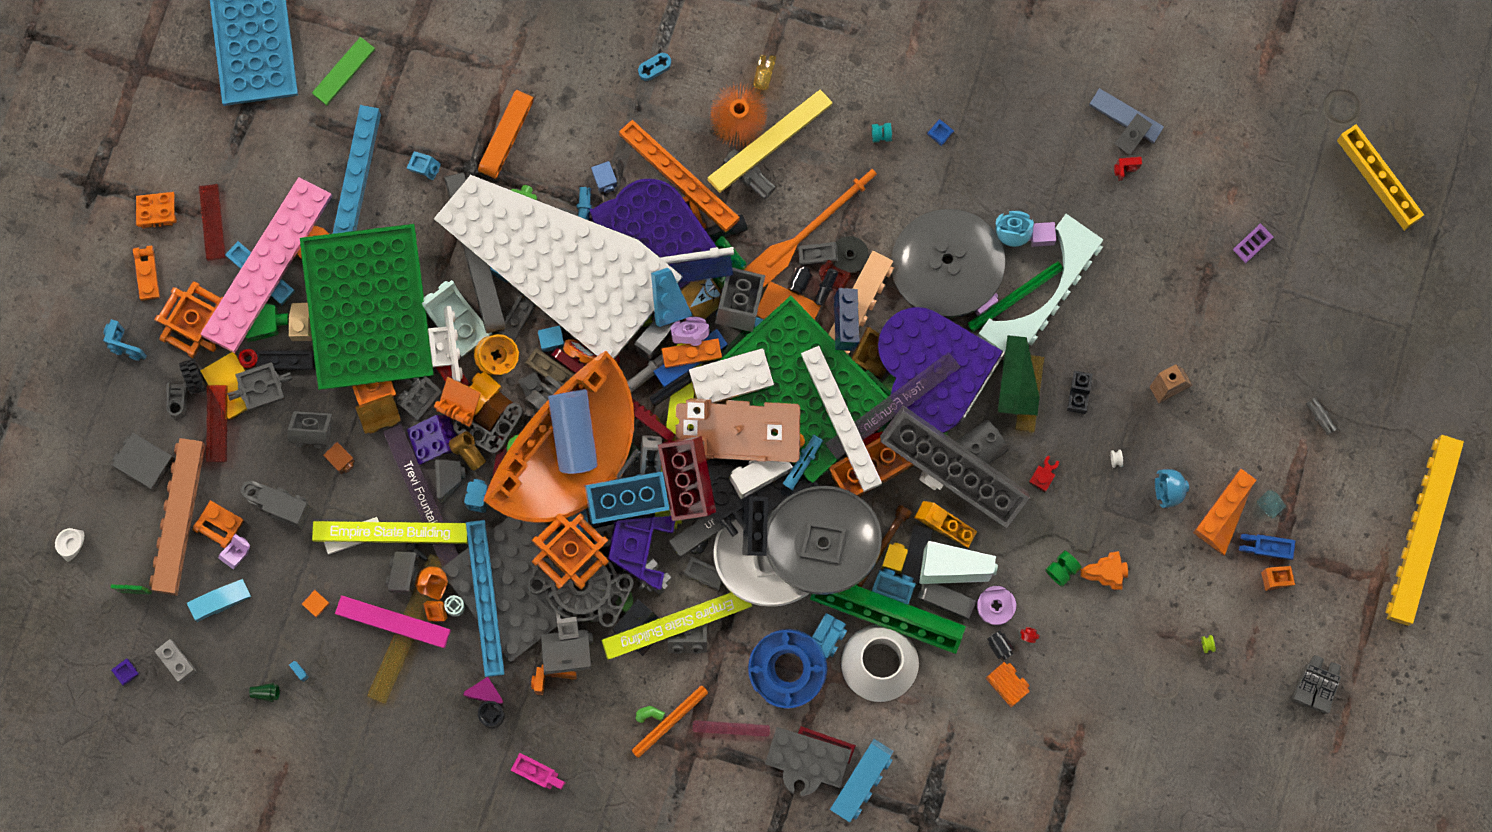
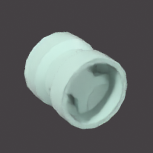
[444,595,465,617]

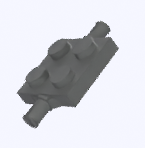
[227,362,292,411]

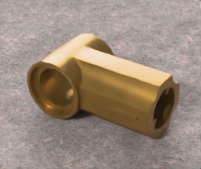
[449,431,486,471]

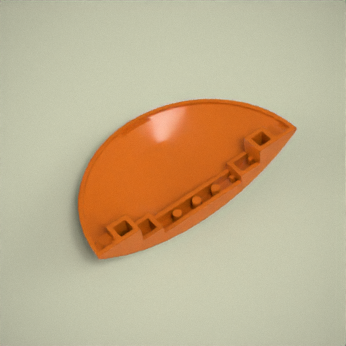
[483,351,634,522]

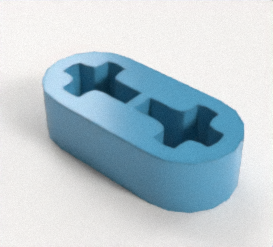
[638,53,671,81]

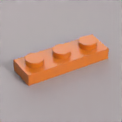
[662,338,722,369]

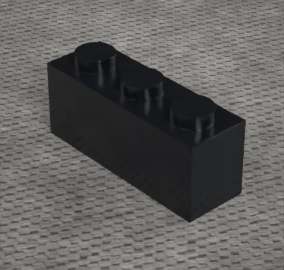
[742,497,768,556]

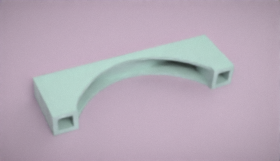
[978,214,1103,357]

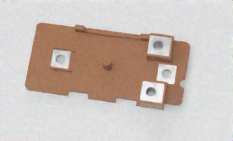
[676,398,800,462]

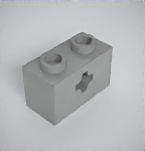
[154,639,197,684]

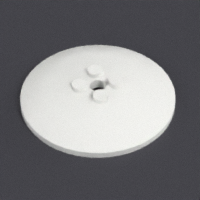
[714,508,829,607]

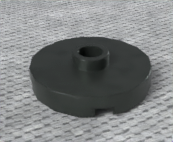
[832,236,869,274]

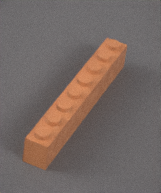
[149,438,205,596]

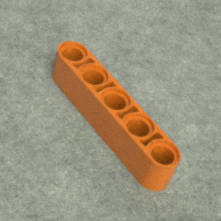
[478,90,534,179]

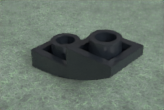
[1067,371,1093,414]

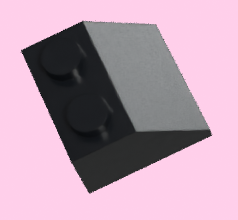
[613,600,660,656]

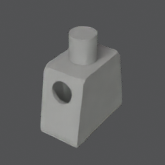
[640,435,662,475]

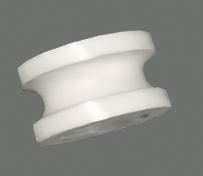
[1111,450,1123,468]

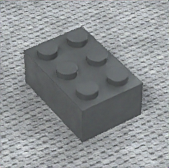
[715,267,765,332]

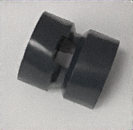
[478,701,505,729]

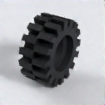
[179,358,206,395]

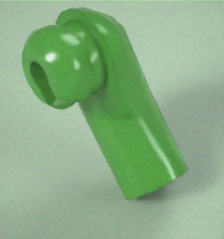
[635,706,665,723]

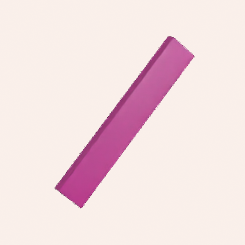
[335,595,451,649]

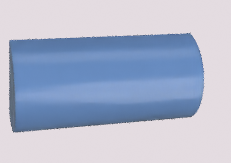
[548,389,598,474]

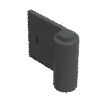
[541,629,593,675]

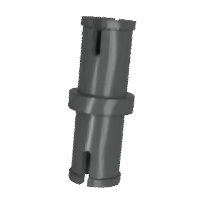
[1306,397,1338,435]

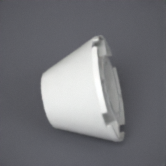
[841,624,919,702]

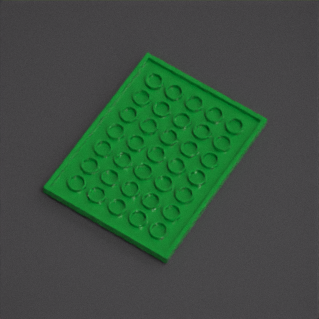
[300,224,434,390]
[719,295,896,484]

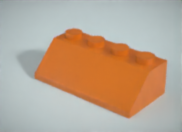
[829,438,914,497]

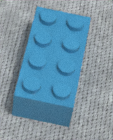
[584,471,669,524]

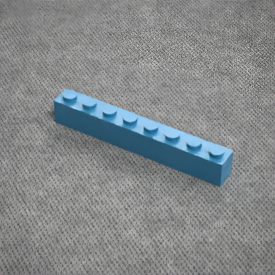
[333,105,381,234]

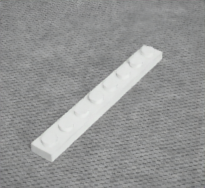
[801,346,882,492]

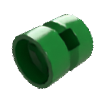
[1045,550,1082,587]

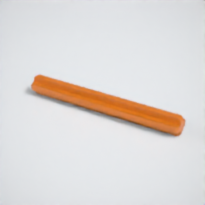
[632,686,708,758]

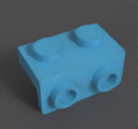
[872,568,916,604]

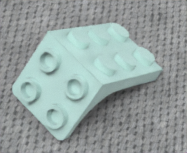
[422,280,493,358]

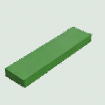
[312,37,375,106]

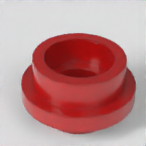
[238,349,258,368]
[1020,627,1040,643]

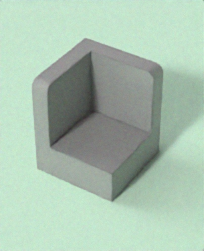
[556,613,579,640]

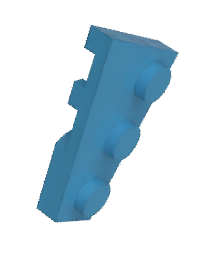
[651,268,692,327]

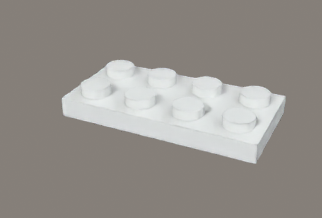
[689,348,774,404]

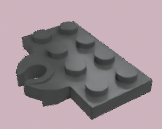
[765,727,851,796]

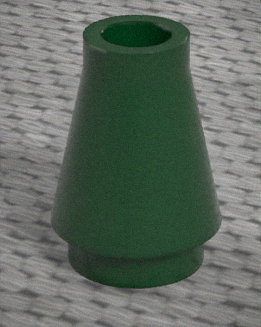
[249,683,280,702]

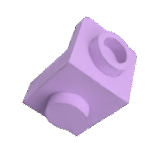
[218,534,250,570]

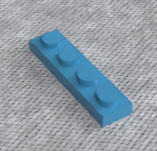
[225,241,295,305]

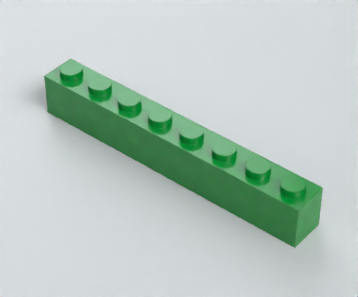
[810,585,966,654]

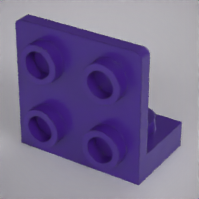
[407,415,456,464]

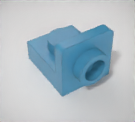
[407,151,440,180]

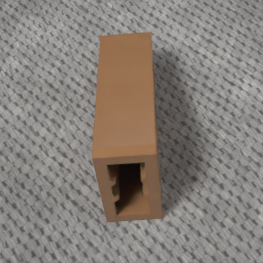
[1150,364,1192,403]

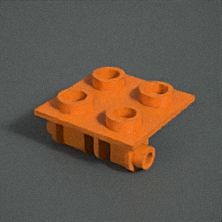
[136,192,177,229]
[434,377,481,427]

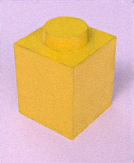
[882,542,908,574]

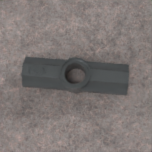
[724,149,775,200]

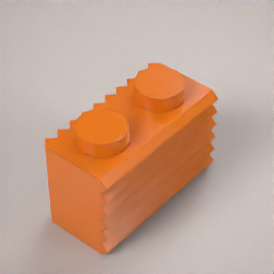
[986,662,1030,708]

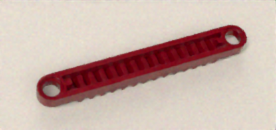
[551,348,676,441]

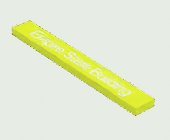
[312,521,468,544]
[601,592,752,659]

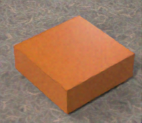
[302,590,330,618]
[423,601,448,621]

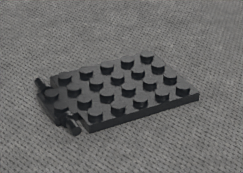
[707,458,822,537]

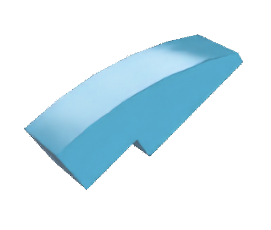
[187,579,251,622]

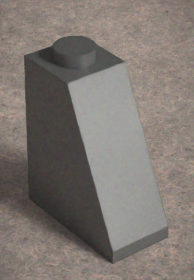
[634,320,675,361]

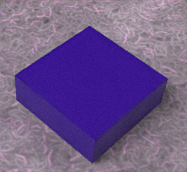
[111,658,139,686]

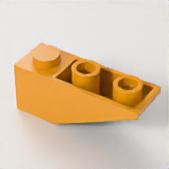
[914,501,977,548]

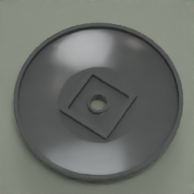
[891,209,1005,318]
[767,486,882,595]

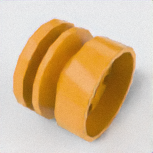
[474,334,519,375]

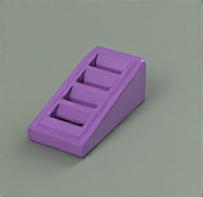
[1233,223,1273,263]

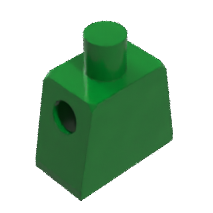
[246,304,289,342]

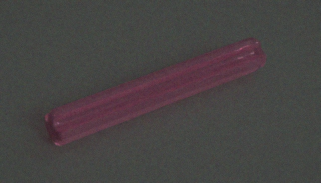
[693,720,770,737]

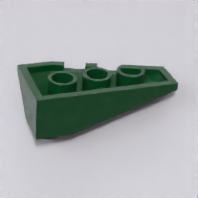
[998,335,1040,416]

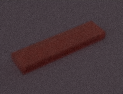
[199,184,226,261]
[206,385,228,463]

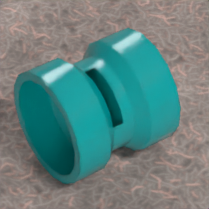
[871,123,892,143]

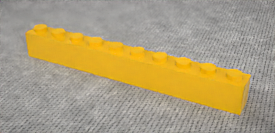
[1385,435,1464,626]

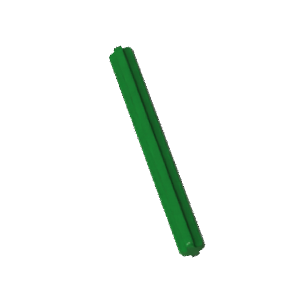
[968,261,1064,332]

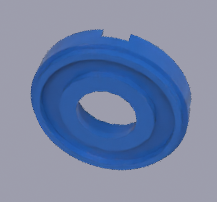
[748,629,827,708]

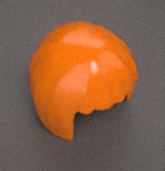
[415,566,448,600]

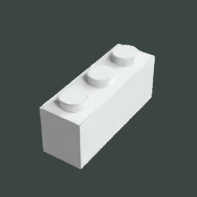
[729,460,792,499]

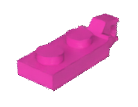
[511,753,565,790]

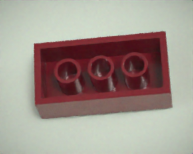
[658,436,716,521]

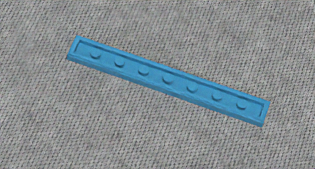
[466,520,505,677]

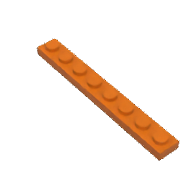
[619,120,740,232]

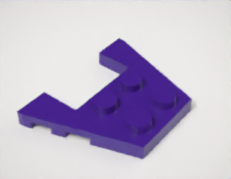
[607,516,675,590]

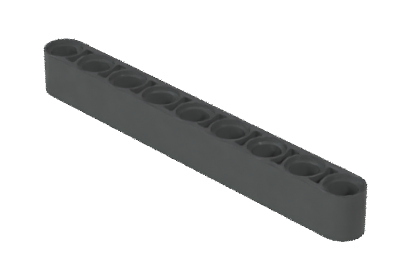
[445,173,505,334]

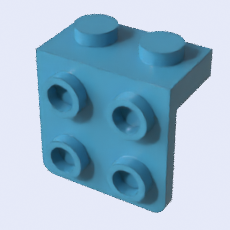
[103,319,146,361]

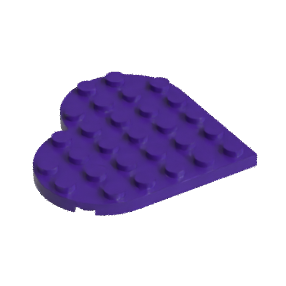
[611,178,724,288]
[878,307,1003,433]

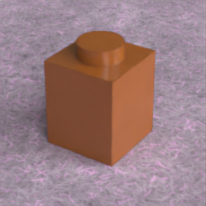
[323,442,355,474]

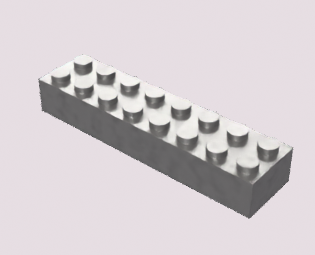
[880,406,1030,528]

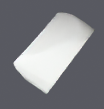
[55,528,84,562]

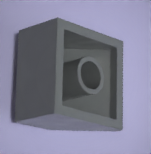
[385,552,420,596]

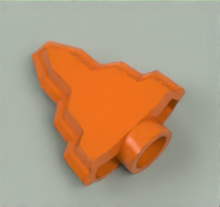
[1080,551,1128,590]

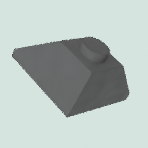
[435,460,466,504]

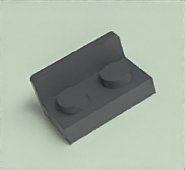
[396,376,442,420]
[668,623,707,654]

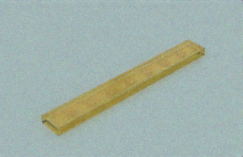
[367,554,448,704]

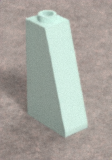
[919,541,998,584]

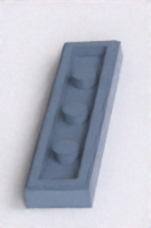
[1089,88,1164,144]

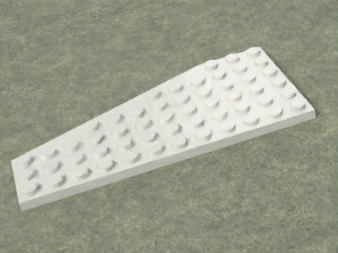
[434,175,683,359]

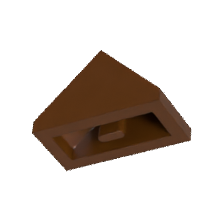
[474,392,513,432]

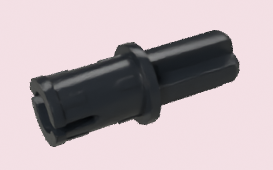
[814,268,838,306]

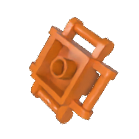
[154,281,223,358]
[531,513,609,589]

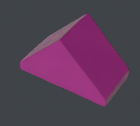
[464,677,504,705]

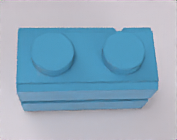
[464,479,488,513]
[812,613,847,660]

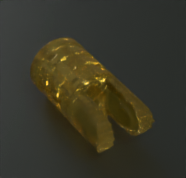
[752,54,776,90]

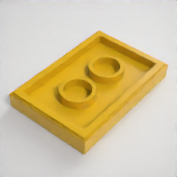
[201,352,247,420]

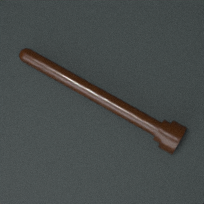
[857,505,912,587]

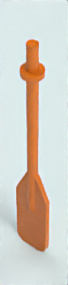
[744,169,877,288]

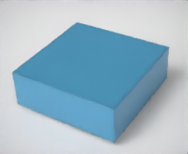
[289,661,309,682]

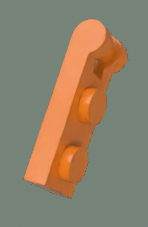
[133,245,160,301]

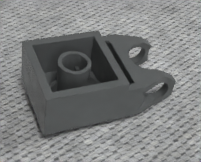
[240,481,312,530]

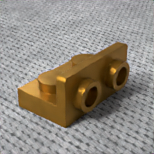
[355,394,401,434]

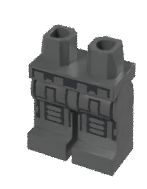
[1291,655,1341,714]

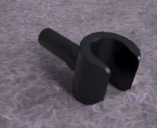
[406,543,428,562]

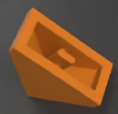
[1261,566,1295,591]

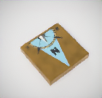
[680,271,722,319]

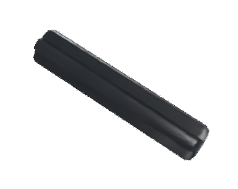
[650,367,696,406]

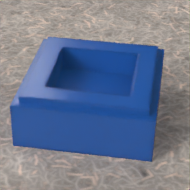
[927,119,954,146]

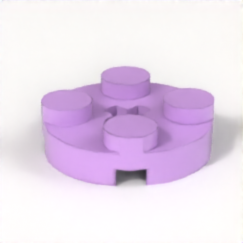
[671,317,710,346]
[977,586,1016,625]

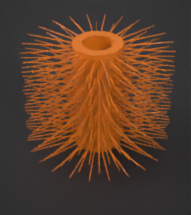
[710,82,768,149]

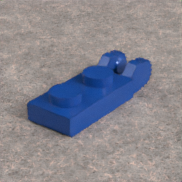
[1239,534,1296,560]

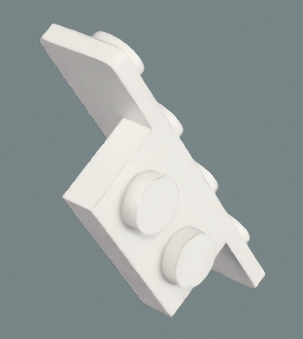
[428,306,463,382]

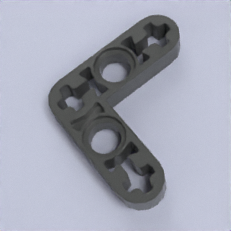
[454,403,524,455]

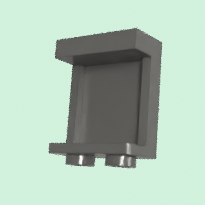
[112,433,175,491]

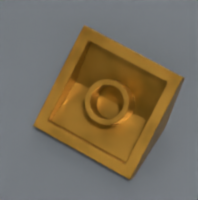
[852,327,886,379]

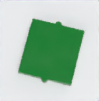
[111,584,152,595]

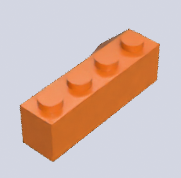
[1193,469,1256,556]

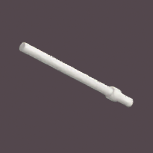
[661,247,734,264]

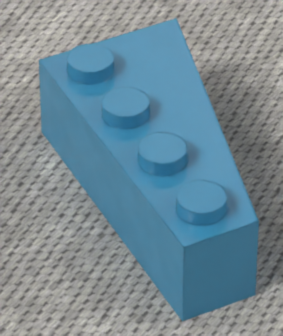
[830,739,894,822]

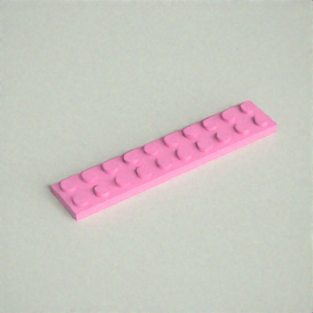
[201,177,332,353]

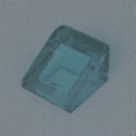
[1256,490,1286,519]

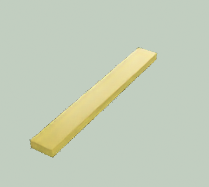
[707,90,833,193]

